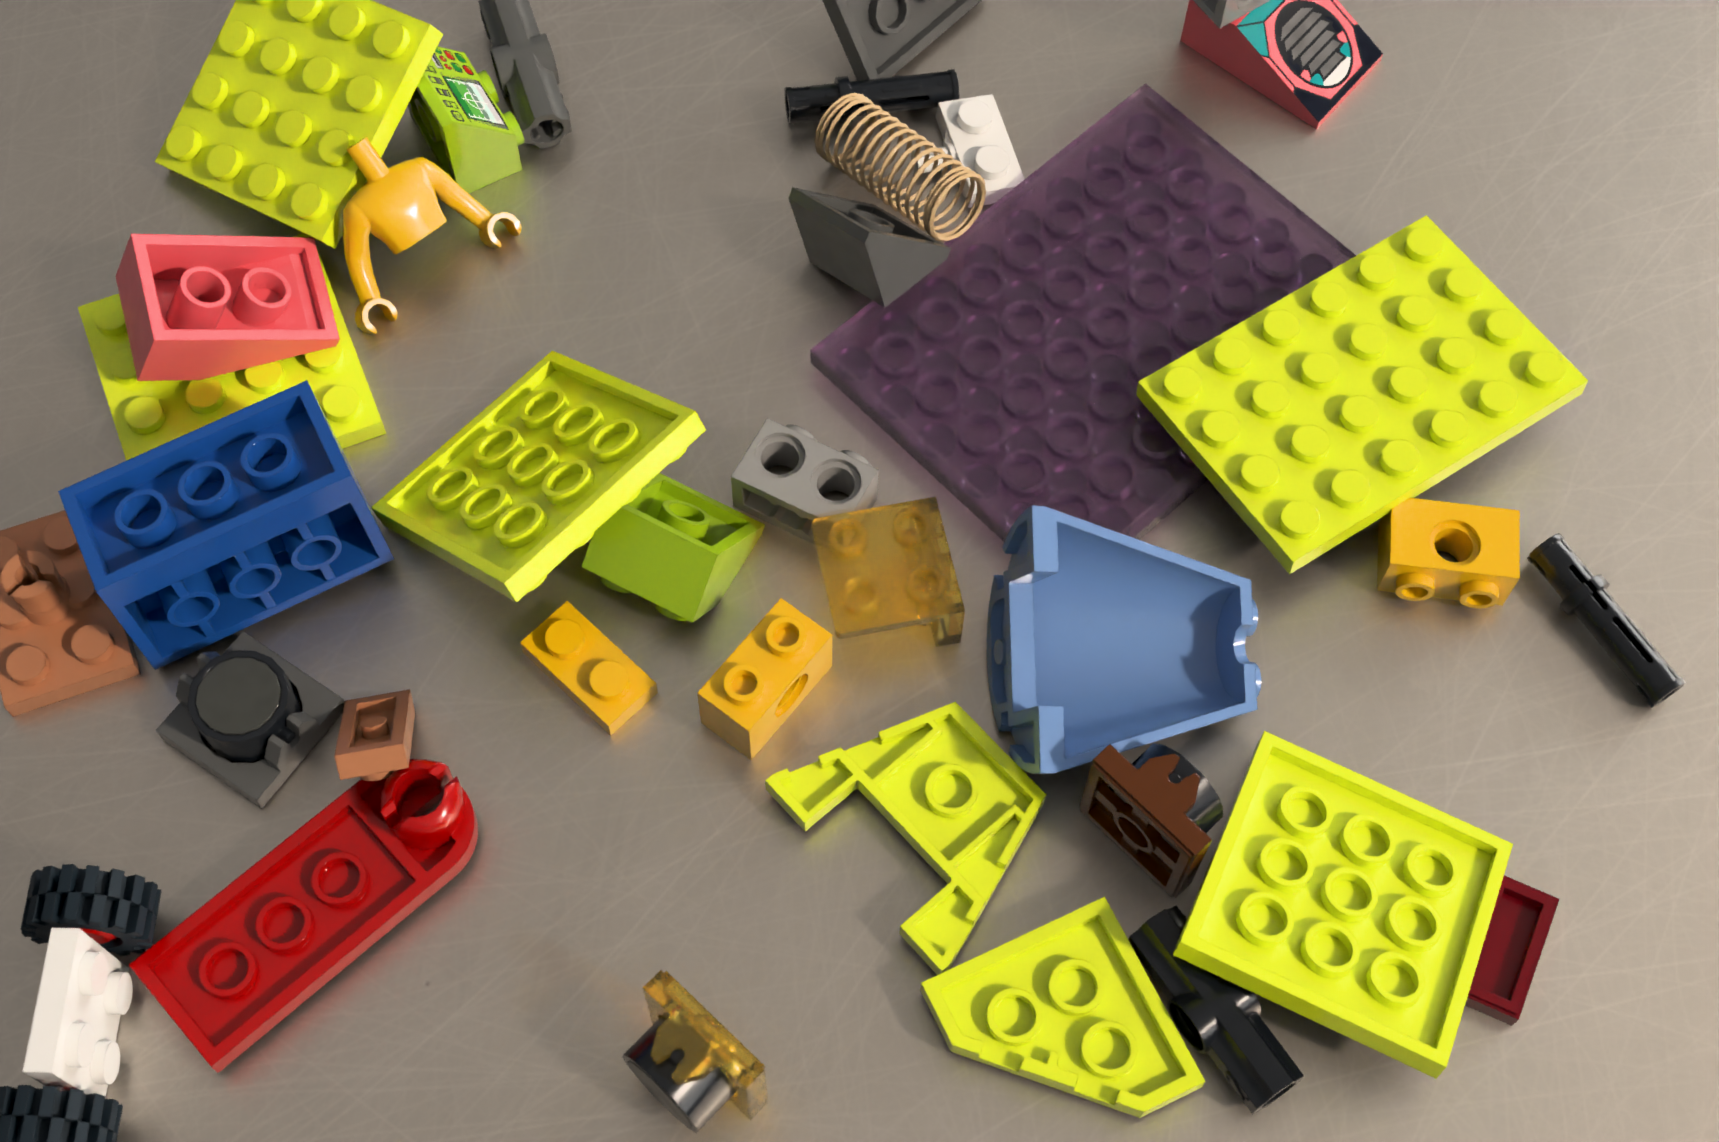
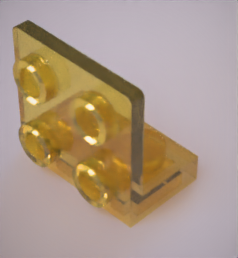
[811,496,965,647]

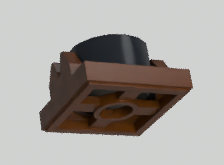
[1079,743,1223,898]

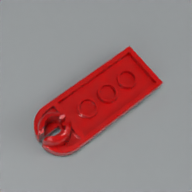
[129,759,478,1073]

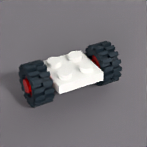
[0,864,161,1142]

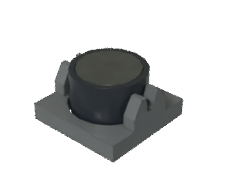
[156,631,345,808]

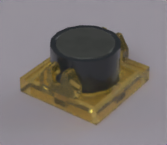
[622,970,768,1133]

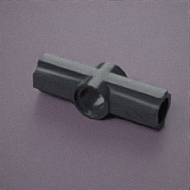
[1128,905,1304,1114]

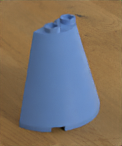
[987,505,1261,774]

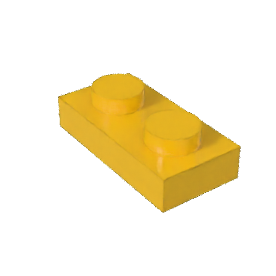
[520,601,658,736]

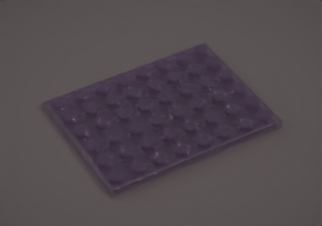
[810,83,1356,542]

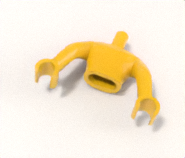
[343,137,521,334]

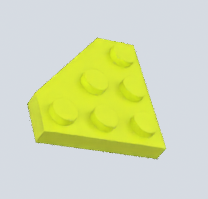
[920,897,1206,1118]

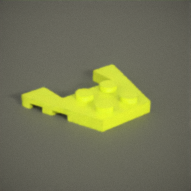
[765,702,1046,975]

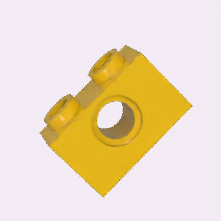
[1377,498,1520,608]
[697,598,833,760]

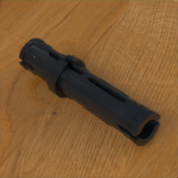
[784,69,959,125]
[1527,533,1686,708]

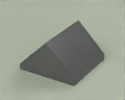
[788,187,951,308]

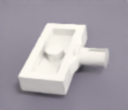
[911,94,1027,208]

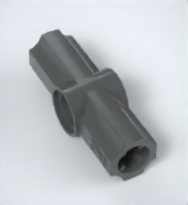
[478,0,572,149]

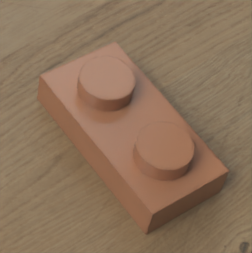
[334,689,415,781]

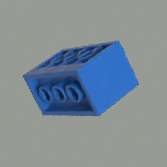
[58,380,394,670]

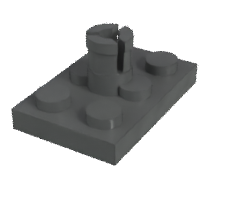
[822,0,982,81]

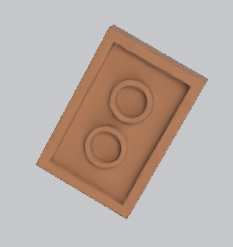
[0,510,141,717]

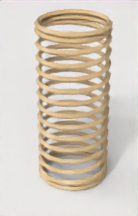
[814,93,986,242]

